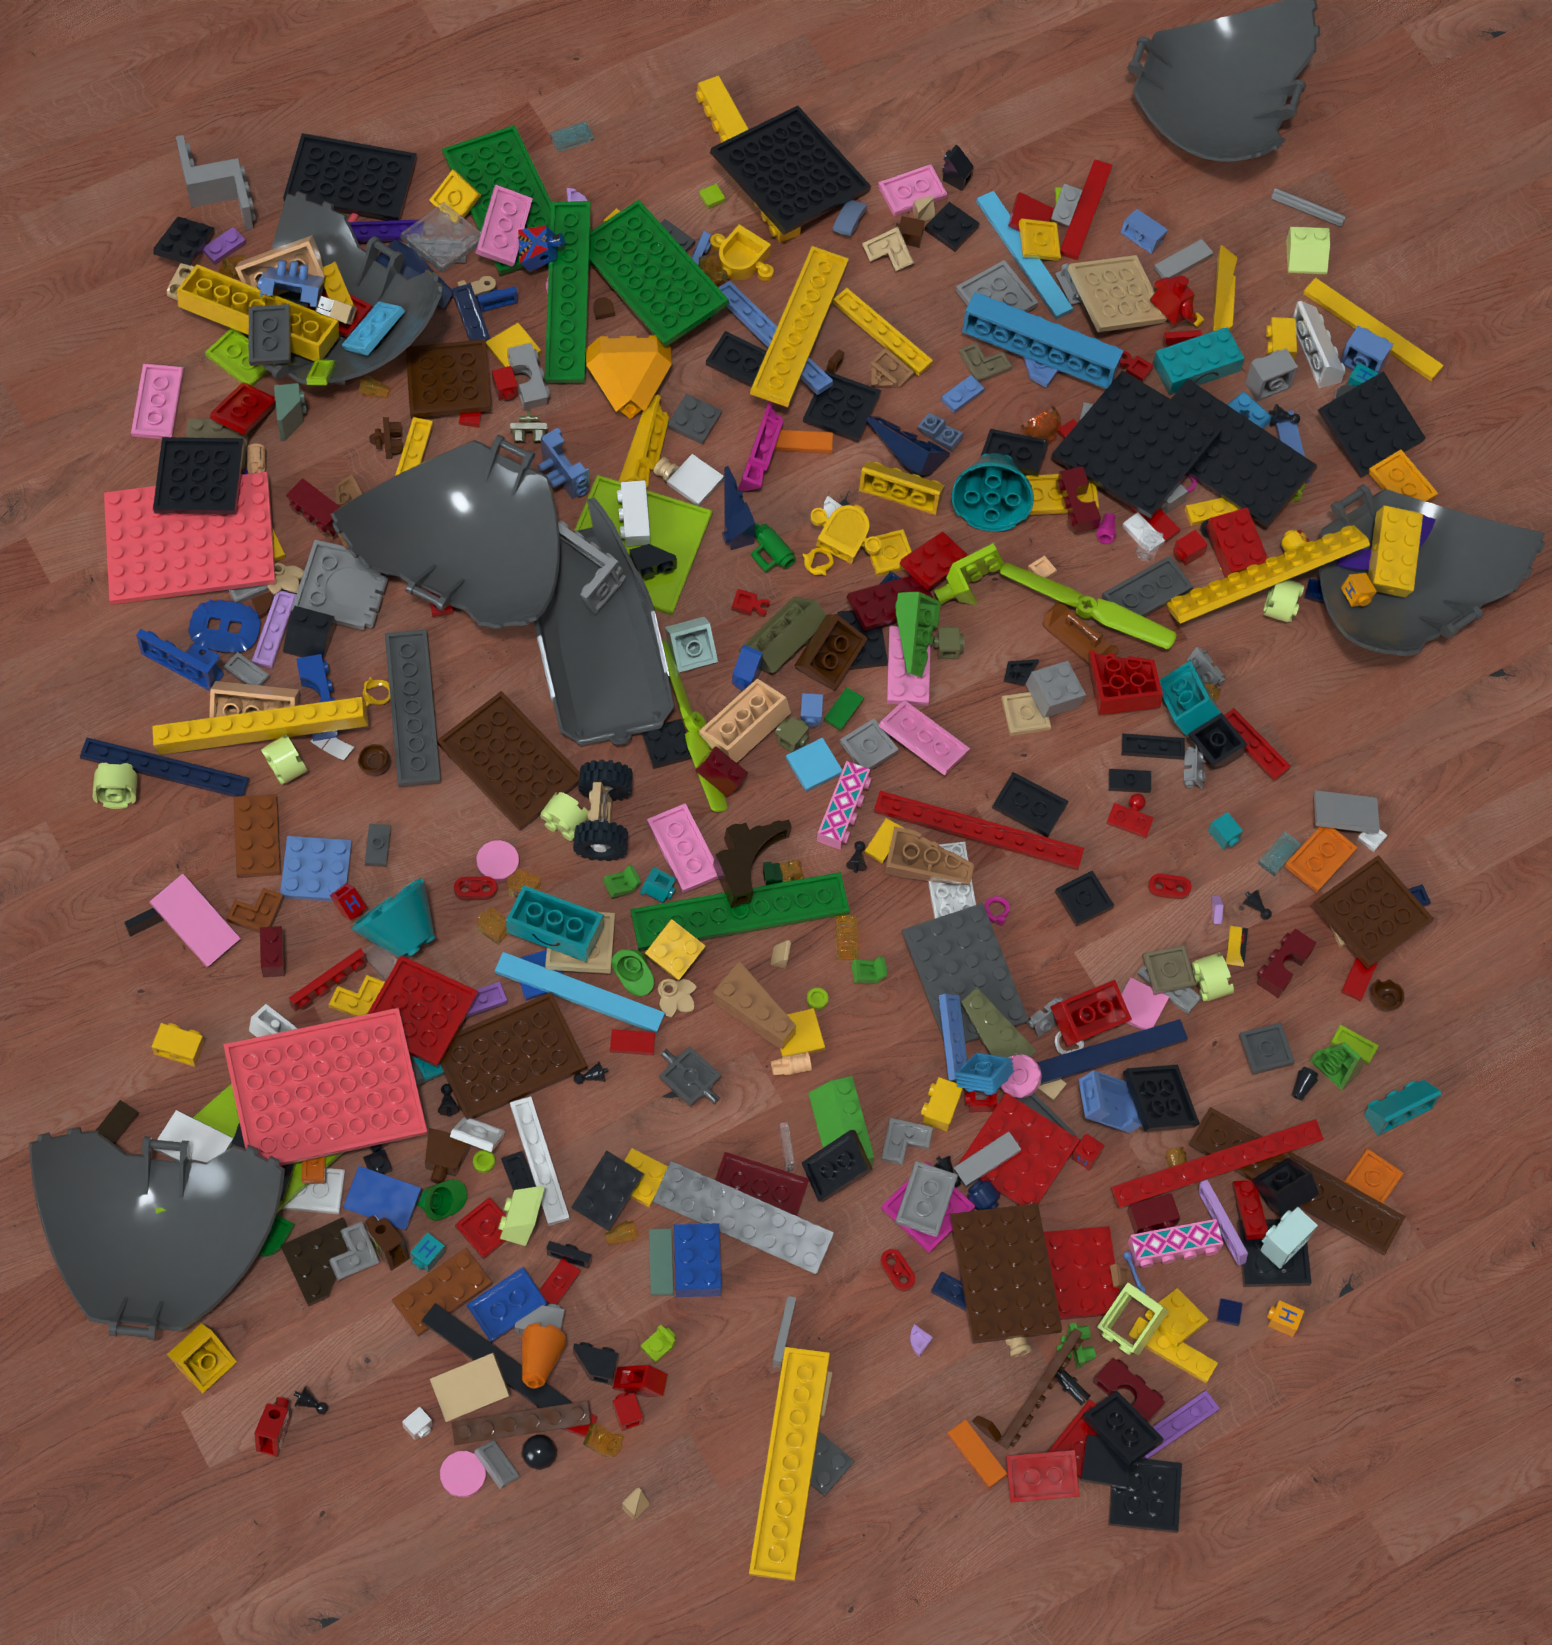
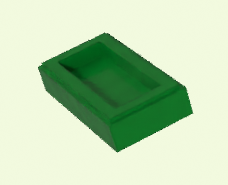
[824,687,864,731]

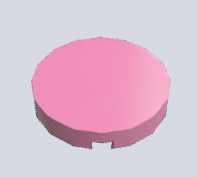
[476,840,519,882]
[1000,1054,1042,1099]
[440,1451,486,1498]

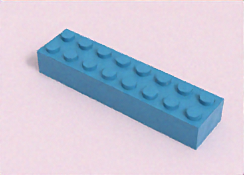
[962,292,1124,389]

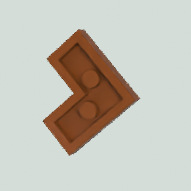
[226,888,284,933]

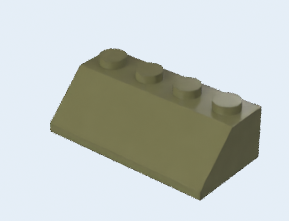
[738,597,826,673]

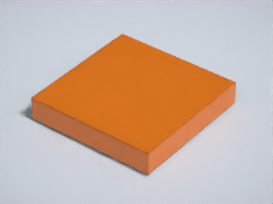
[1344,1148,1404,1203]

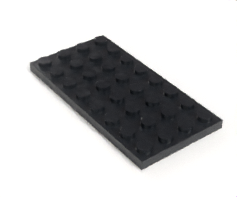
[1171,379,1317,528]

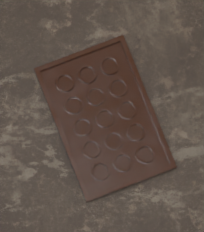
[437,691,580,831]
[440,992,587,1120]
[950,1203,1062,1344]

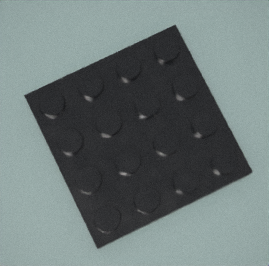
[1318,371,1426,478]
[153,437,245,514]

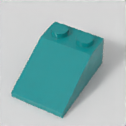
[1159,660,1221,735]

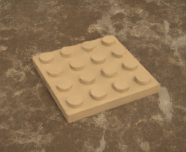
[1067,255,1167,332]

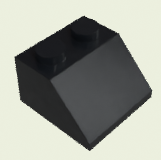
[283,605,336,661]
[1188,713,1247,767]
[1252,1158,1319,1216]

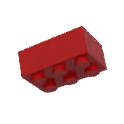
[1206,507,1268,578]
[1050,980,1132,1047]

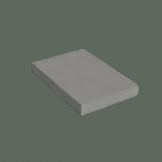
[1313,790,1380,833]
[895,1161,958,1237]

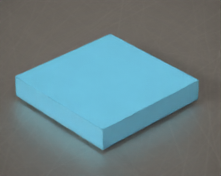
[785,738,843,792]

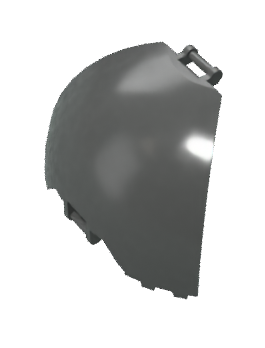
[1127,0,1320,162]
[248,191,443,384]
[331,435,560,629]
[1319,484,1545,656]
[29,1127,285,1341]

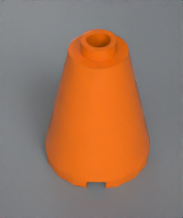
[521,1323,566,1388]

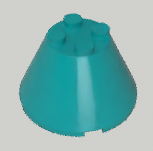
[952,453,1034,532]
[350,877,436,958]

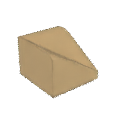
[913,196,935,221]
[622,1487,650,1521]

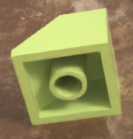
[1286,227,1330,274]
[498,1186,545,1246]

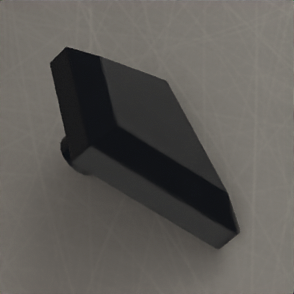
[1004,659,1039,686]

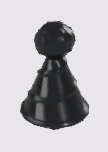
[1268,404,1300,424]
[846,841,867,873]
[1243,890,1272,920]
[573,1061,608,1085]
[438,1084,460,1117]
[933,1156,961,1188]
[294,1386,328,1414]

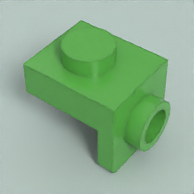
[603,865,641,898]
[851,956,887,984]

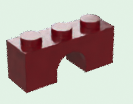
[1056,466,1101,533]
[1257,928,1317,998]
[1093,1357,1165,1423]

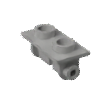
[1055,263,1083,305]
[1187,647,1226,691]
[1184,745,1207,790]
[1027,997,1067,1038]

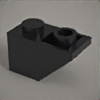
[942,145,974,191]
[629,544,677,579]
[573,1342,619,1385]

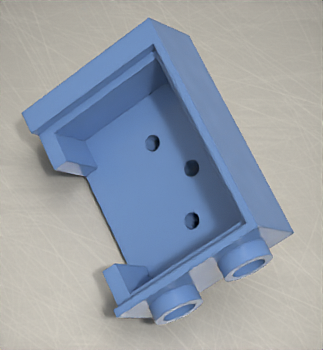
[258,260,325,307]
[538,428,589,499]
[1079,1070,1142,1133]

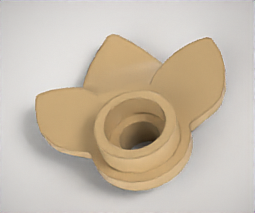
[267,563,304,595]
[658,979,697,1018]

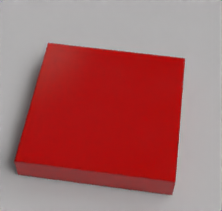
[1008,192,1054,232]
[455,1197,506,1259]

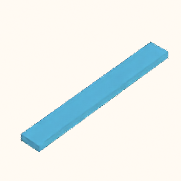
[976,191,1073,320]
[495,952,665,1034]

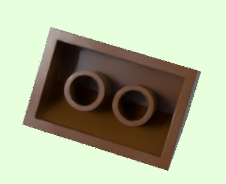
[794,614,868,690]

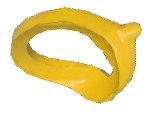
[802,548,834,576]
[363,677,390,707]

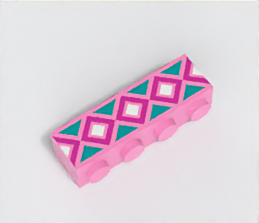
[817,761,872,850]
[1128,1219,1223,1268]

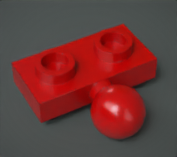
[1106,794,1154,839]

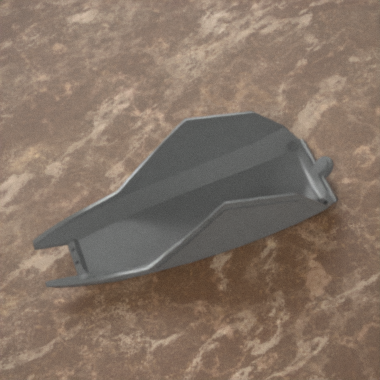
[534,498,674,746]

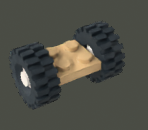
[573,759,633,861]

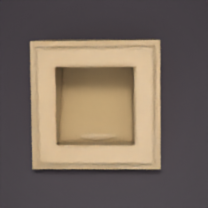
[770,940,791,969]

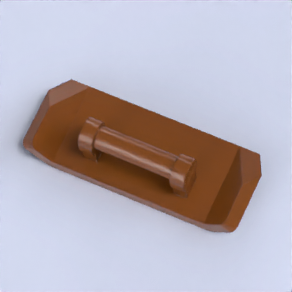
[1042,601,1119,666]

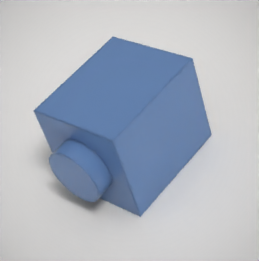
[800,693,823,728]

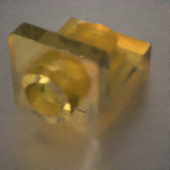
[219,254,247,279]

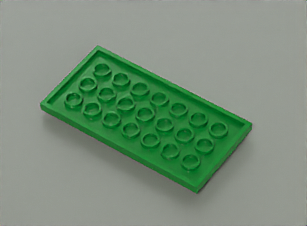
[442,125,551,276]
[590,199,730,347]

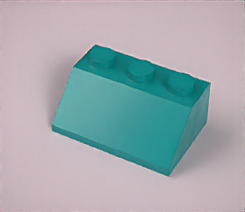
[1364,1079,1442,1137]

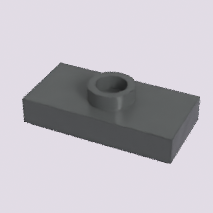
[365,824,391,867]

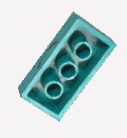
[1152,327,1245,395]
[506,885,604,962]

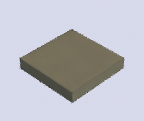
[1143,945,1196,995]

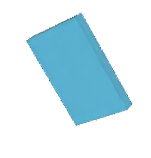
[342,301,405,356]

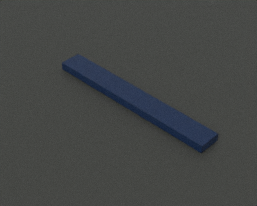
[80,737,250,797]
[1037,1019,1188,1086]

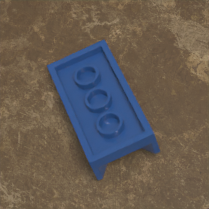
[136,629,224,691]

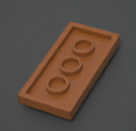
[233,794,281,878]
[392,1248,492,1337]

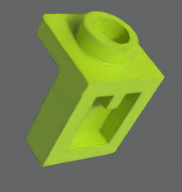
[640,1324,676,1364]

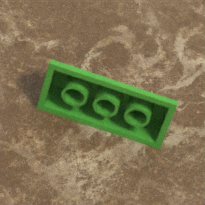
[808,1076,874,1166]

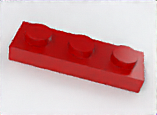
[1232,1180,1268,1240]

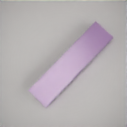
[252,591,297,669]
[1198,1180,1248,1266]

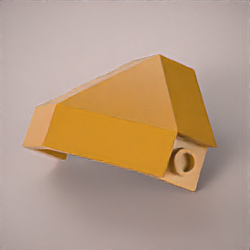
[586,335,672,419]

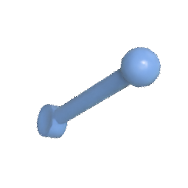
[1123,1251,1145,1293]

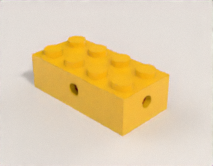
[1368,505,1423,598]

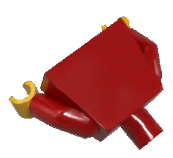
[1150,276,1204,328]

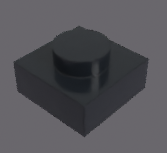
[363,1149,392,1174]

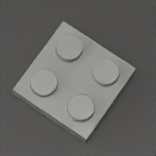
[840,718,899,770]

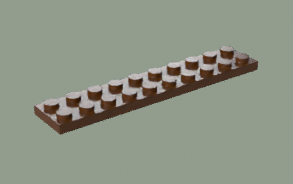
[1189,1107,1406,1255]

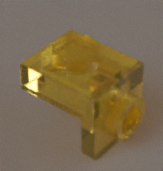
[699,254,727,284]
[583,1424,624,1457]

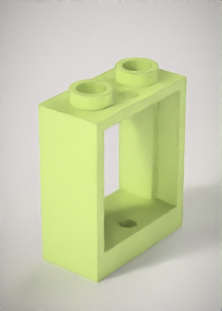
[1097,1282,1169,1356]

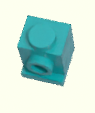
[640,867,676,903]

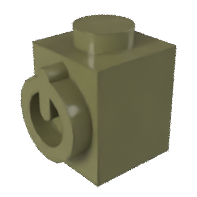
[933,626,964,659]
[775,716,810,753]

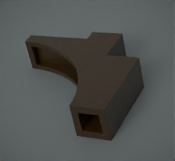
[713,820,792,907]

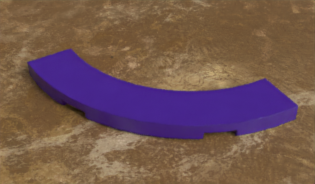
[1336,515,1436,571]

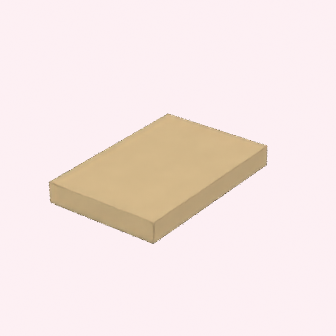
[430,1353,510,1422]

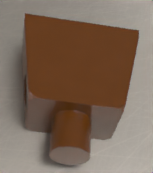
[425,1128,471,1184]

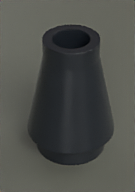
[1291,1067,1318,1101]

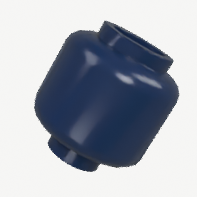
[967,1179,1000,1210]

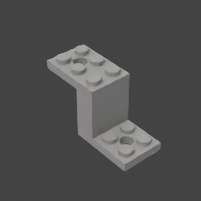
[176,135,256,230]

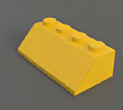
[859,461,945,515]

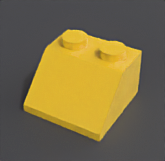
[167,1323,237,1393]

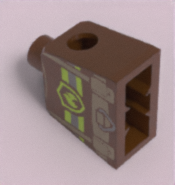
[365,1215,410,1271]

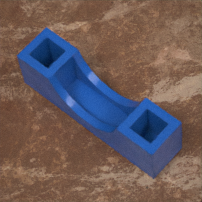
[296,654,338,741]

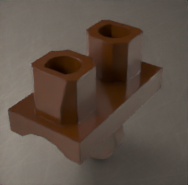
[369,417,403,459]

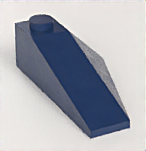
[376,240,453,310]
[866,416,950,477]

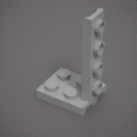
[558,520,627,615]

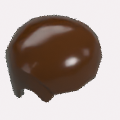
[358,744,390,776]
[1372,979,1405,1011]

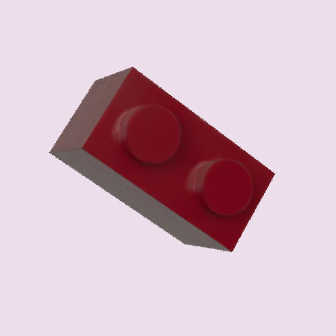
[695,746,748,797]
[260,926,285,977]
[1127,1193,1180,1234]

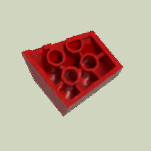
[1089,650,1163,715]

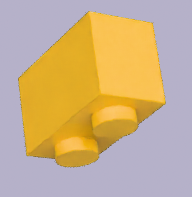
[1266,317,1297,360]
[151,1023,205,1067]
[920,1077,963,1132]

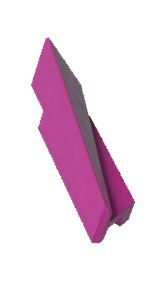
[737,401,783,492]

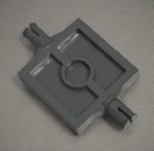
[659,1046,721,1107]

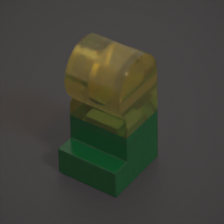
[762,860,804,885]

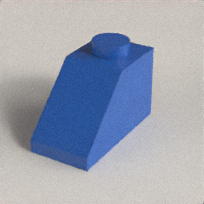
[732,645,763,690]

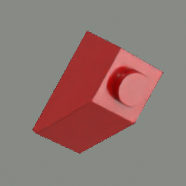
[612,1365,668,1397]

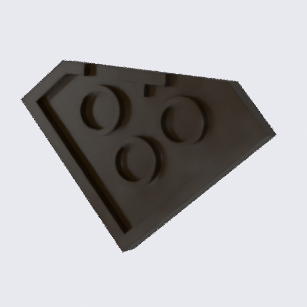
[280,1217,348,1307]

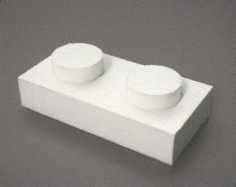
[1122,513,1165,555]

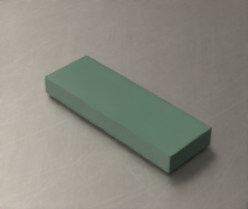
[649,1229,673,1296]

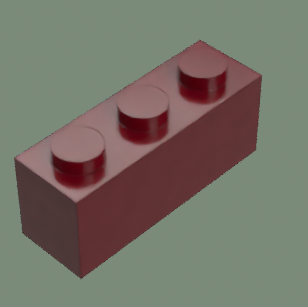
[286,478,340,536]

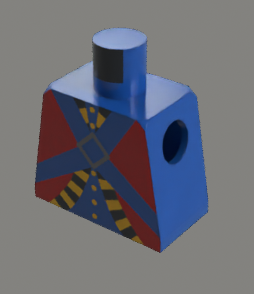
[518,226,565,272]

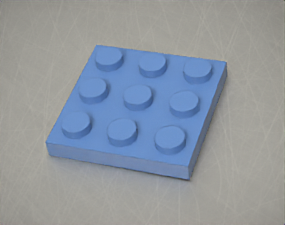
[280,836,352,902]

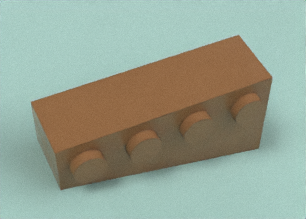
[713,961,796,1050]

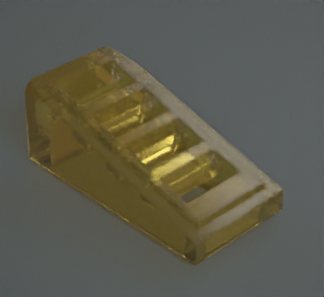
[836,916,859,961]

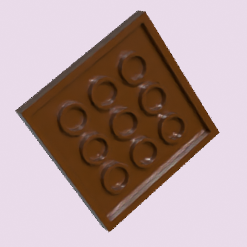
[406,339,492,419]
[1312,855,1434,969]

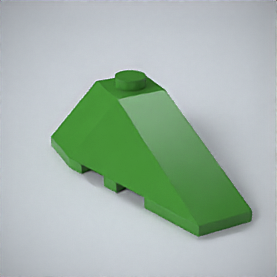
[896,592,941,678]
[1310,1042,1363,1090]

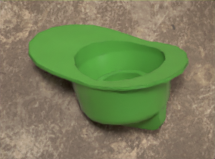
[611,949,654,996]

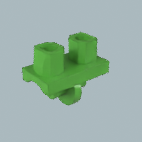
[1056,1323,1096,1369]

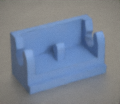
[1120,209,1168,254]

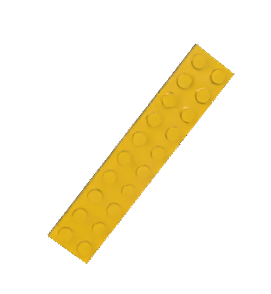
[750,246,849,407]
[1166,525,1370,624]
[749,1347,831,1582]

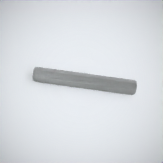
[1272,188,1346,226]

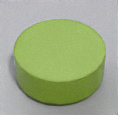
[806,988,828,1010]
[473,1150,495,1174]

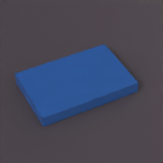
[343,1166,422,1231]
[467,1267,548,1343]

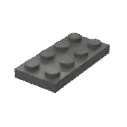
[1102,556,1193,617]

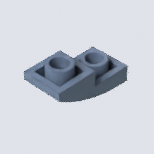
[833,200,867,236]
[917,413,964,452]

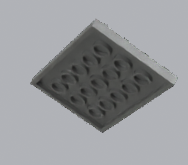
[902,903,1029,1044]

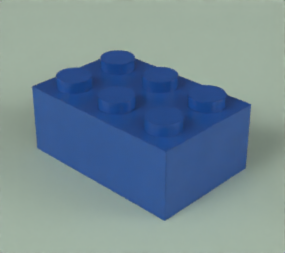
[674,1223,721,1297]

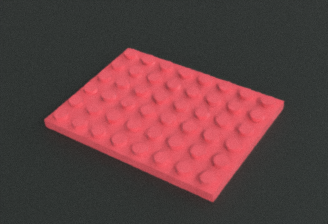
[104,472,276,605]
[223,1008,427,1166]

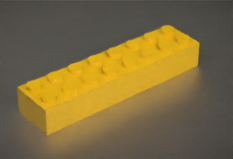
[176,264,339,361]

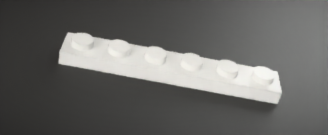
[510,1096,570,1226]

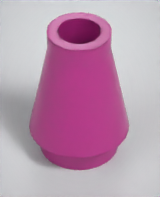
[1096,513,1116,544]

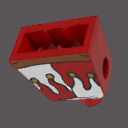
[254,1397,290,1457]

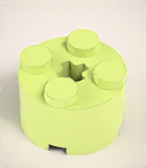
[1263,579,1304,622]
[261,734,308,785]
[92,763,138,809]
[540,792,588,841]
[1192,952,1234,1002]

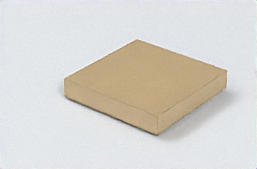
[1001,692,1051,736]

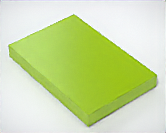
[205,328,276,387]

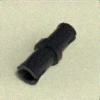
[1056,1369,1091,1406]

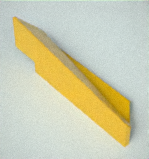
[1212,245,1237,332]
[619,394,669,488]

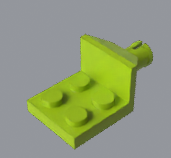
[934,543,1005,605]

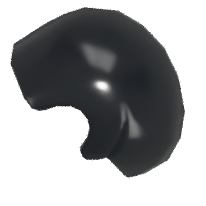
[521,1434,557,1470]

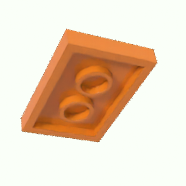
[1284,827,1358,893]

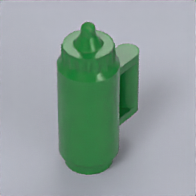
[750,523,796,573]

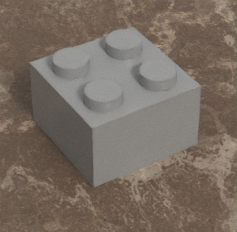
[1245,348,1298,402]
[1026,661,1086,719]

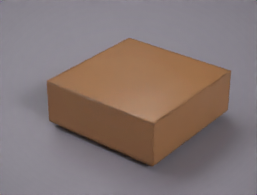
[1110,1263,1133,1289]

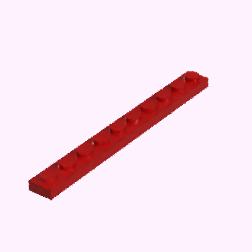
[874,791,1084,870]
[1111,1119,1324,1209]

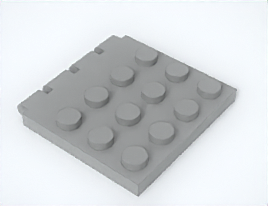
[291,540,390,630]

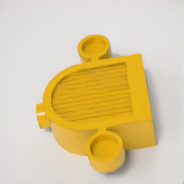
[710,224,774,282]
[810,504,881,565]

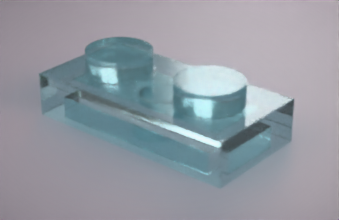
[550,121,594,152]
[1258,831,1301,876]

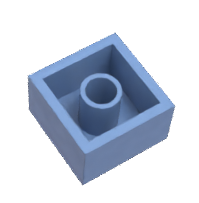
[1340,326,1393,373]

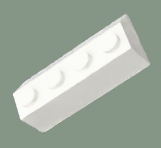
[1292,301,1345,388]

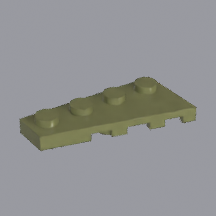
[960,987,1036,1058]

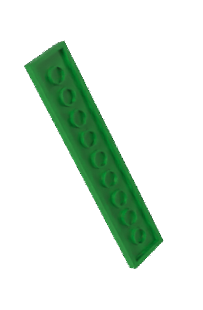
[545,201,591,384]
[630,872,850,951]

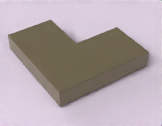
[958,342,1012,383]

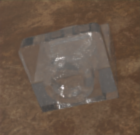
[1135,528,1163,562]

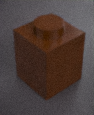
[895,216,925,248]

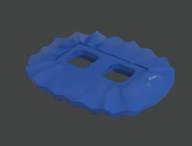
[188,600,261,653]

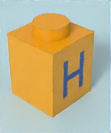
[1341,573,1377,607]
[1267,1300,1304,1337]

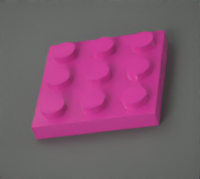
[881,1162,975,1254]

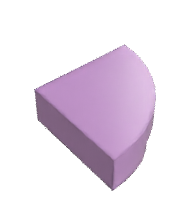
[567,188,587,202]
[1212,896,1224,924]
[910,1324,933,1357]

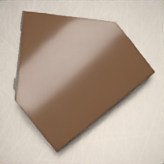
[871,347,915,388]

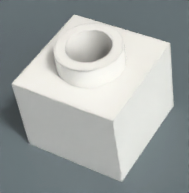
[402,1407,433,1441]

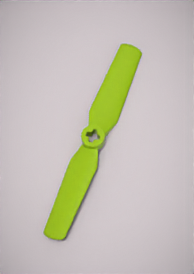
[1000,563,1177,649]
[662,640,728,812]

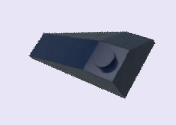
[722,466,755,550]

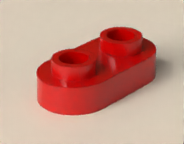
[1148,873,1192,899]
[454,876,497,900]
[880,1249,915,1292]

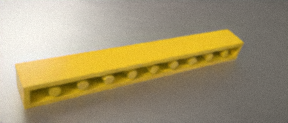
[696,75,801,243]
[152,697,368,755]

